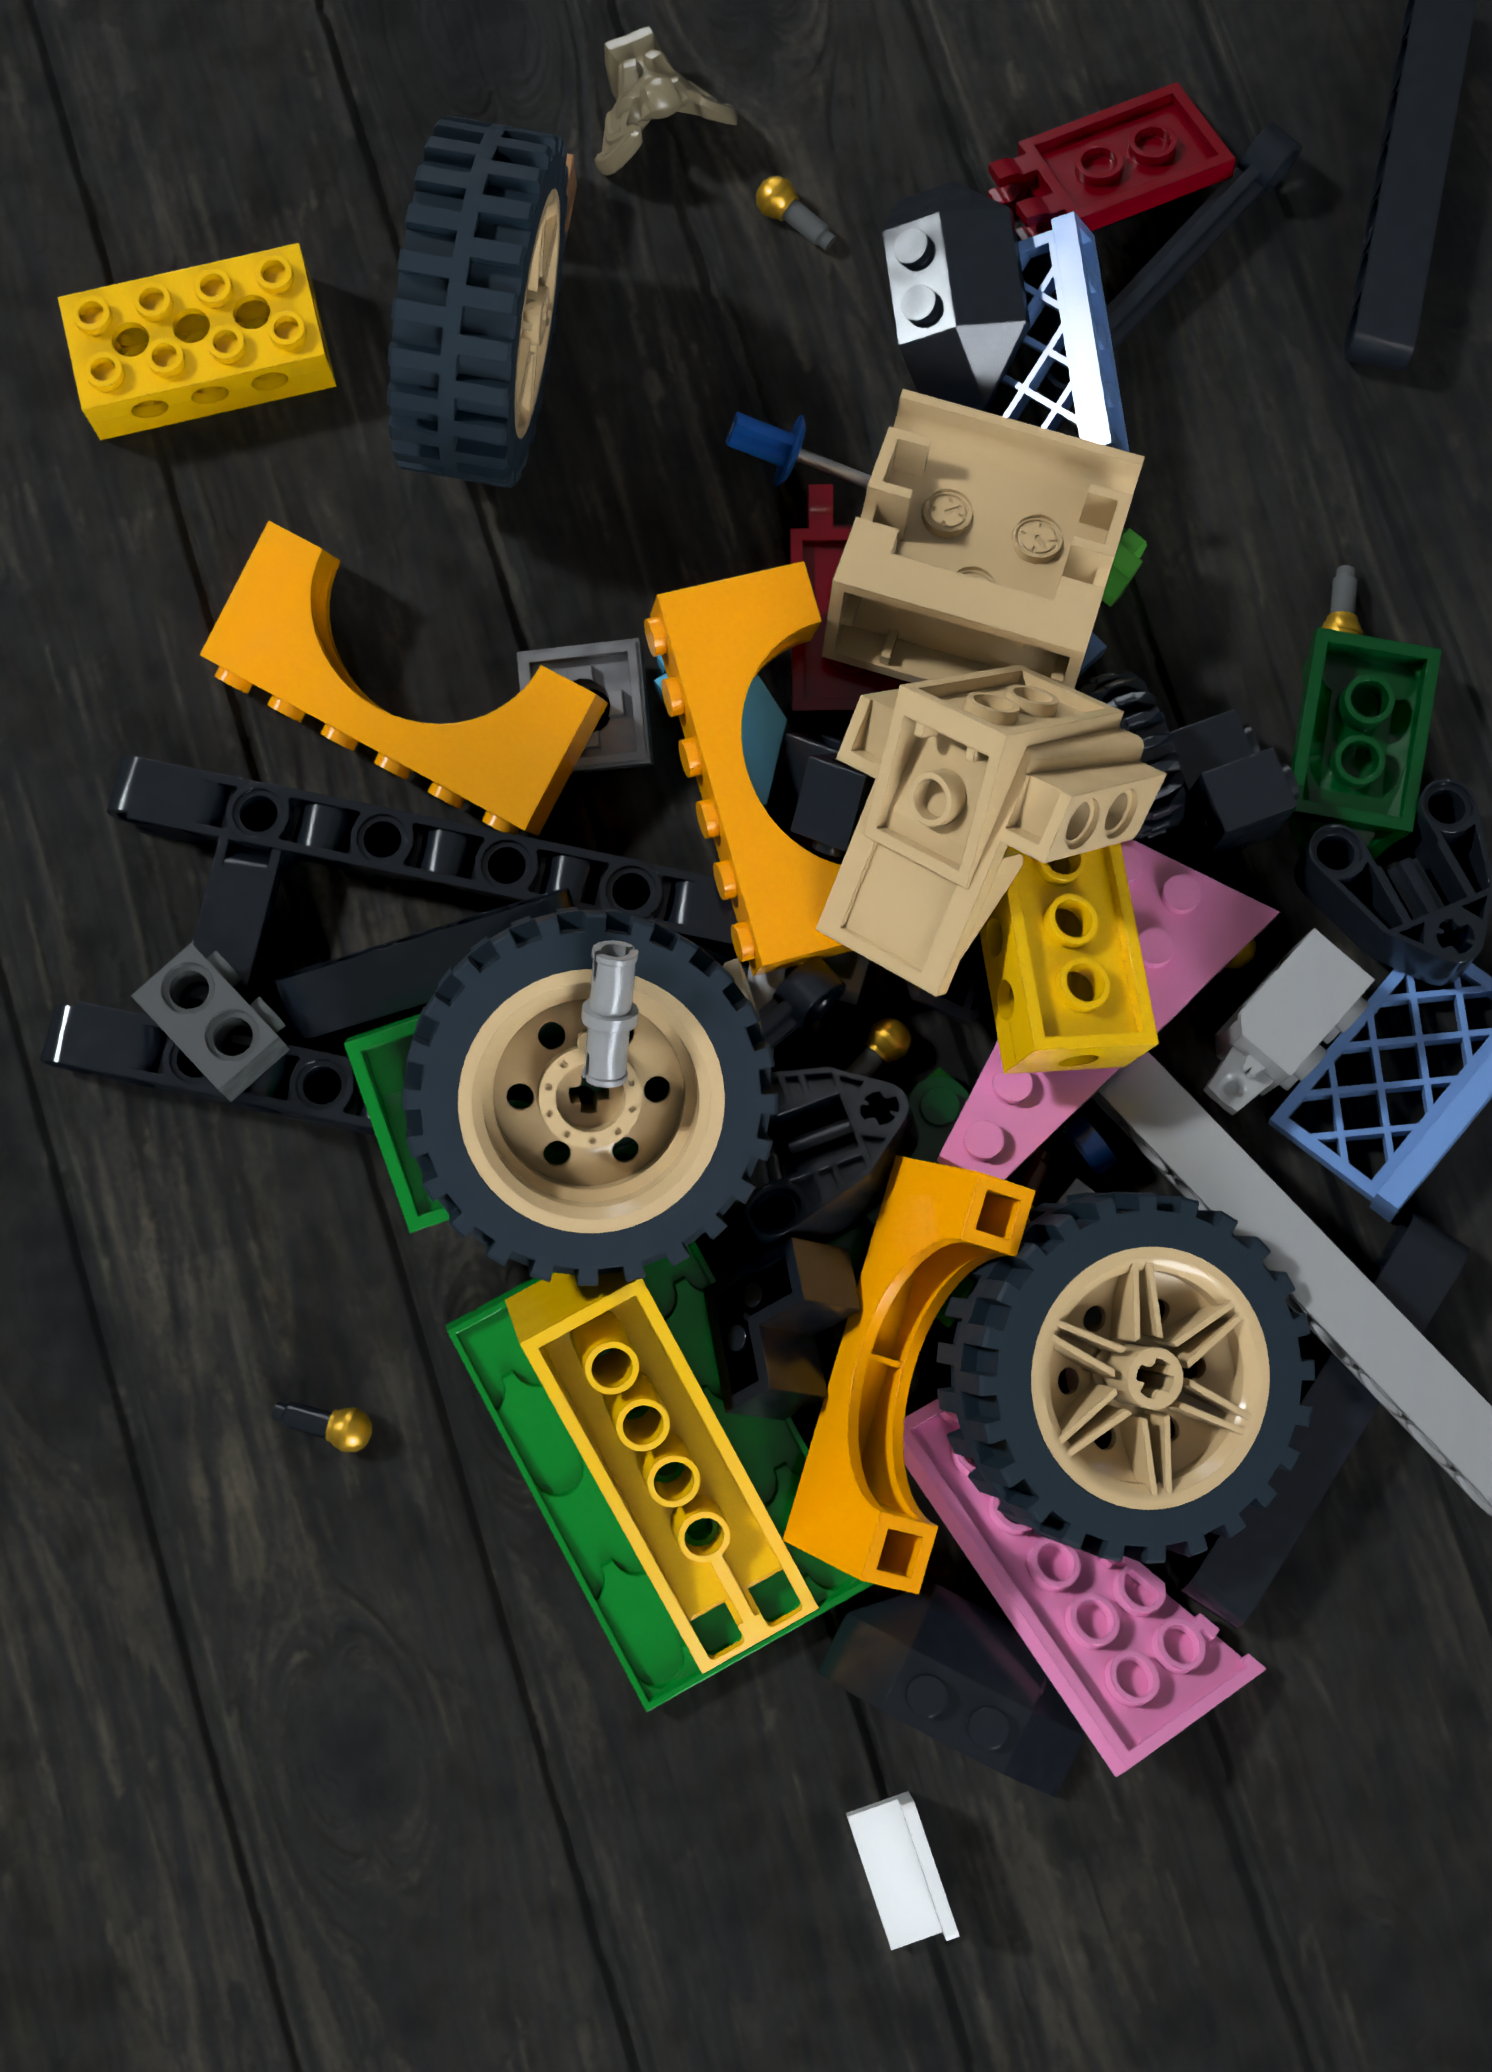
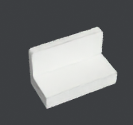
[846,1791,960,1950]

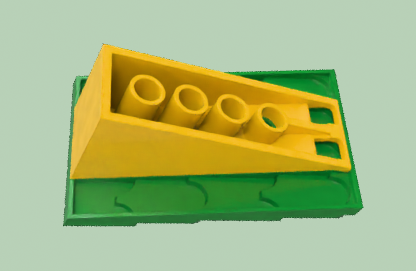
[446,1240,874,1712]

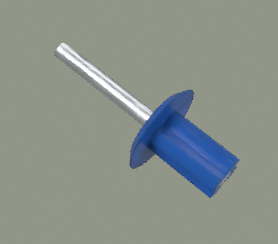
[725,412,871,489]

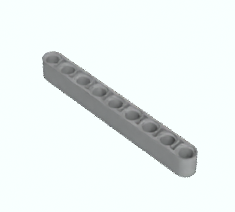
[1092,1052,1492,1517]

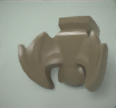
[595,26,737,176]

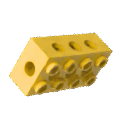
[58,243,337,441]
[979,843,1159,1074]

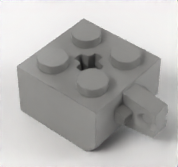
[1203,928,1375,1115]

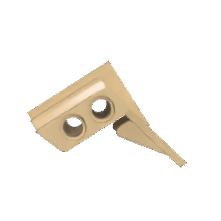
[815,664,1167,997]

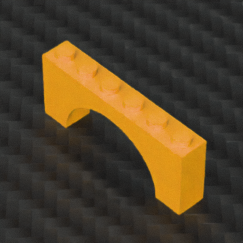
[200,521,608,836]
[644,561,853,977]
[783,1155,1036,1595]

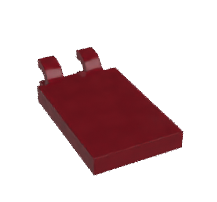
[988,82,1235,242]
[790,484,910,716]

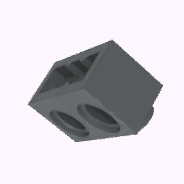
[131,943,290,1102]

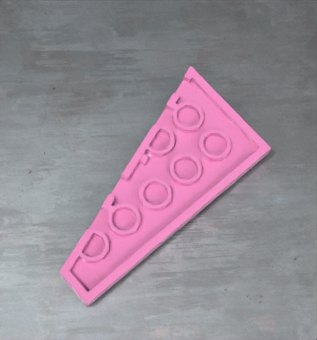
[936,839,1280,1180]
[903,1398,1267,1777]

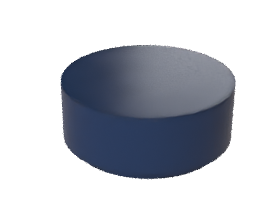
[1060,1112,1118,1176]

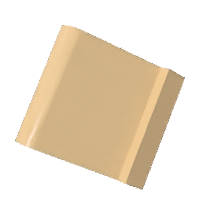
[821,389,1145,689]

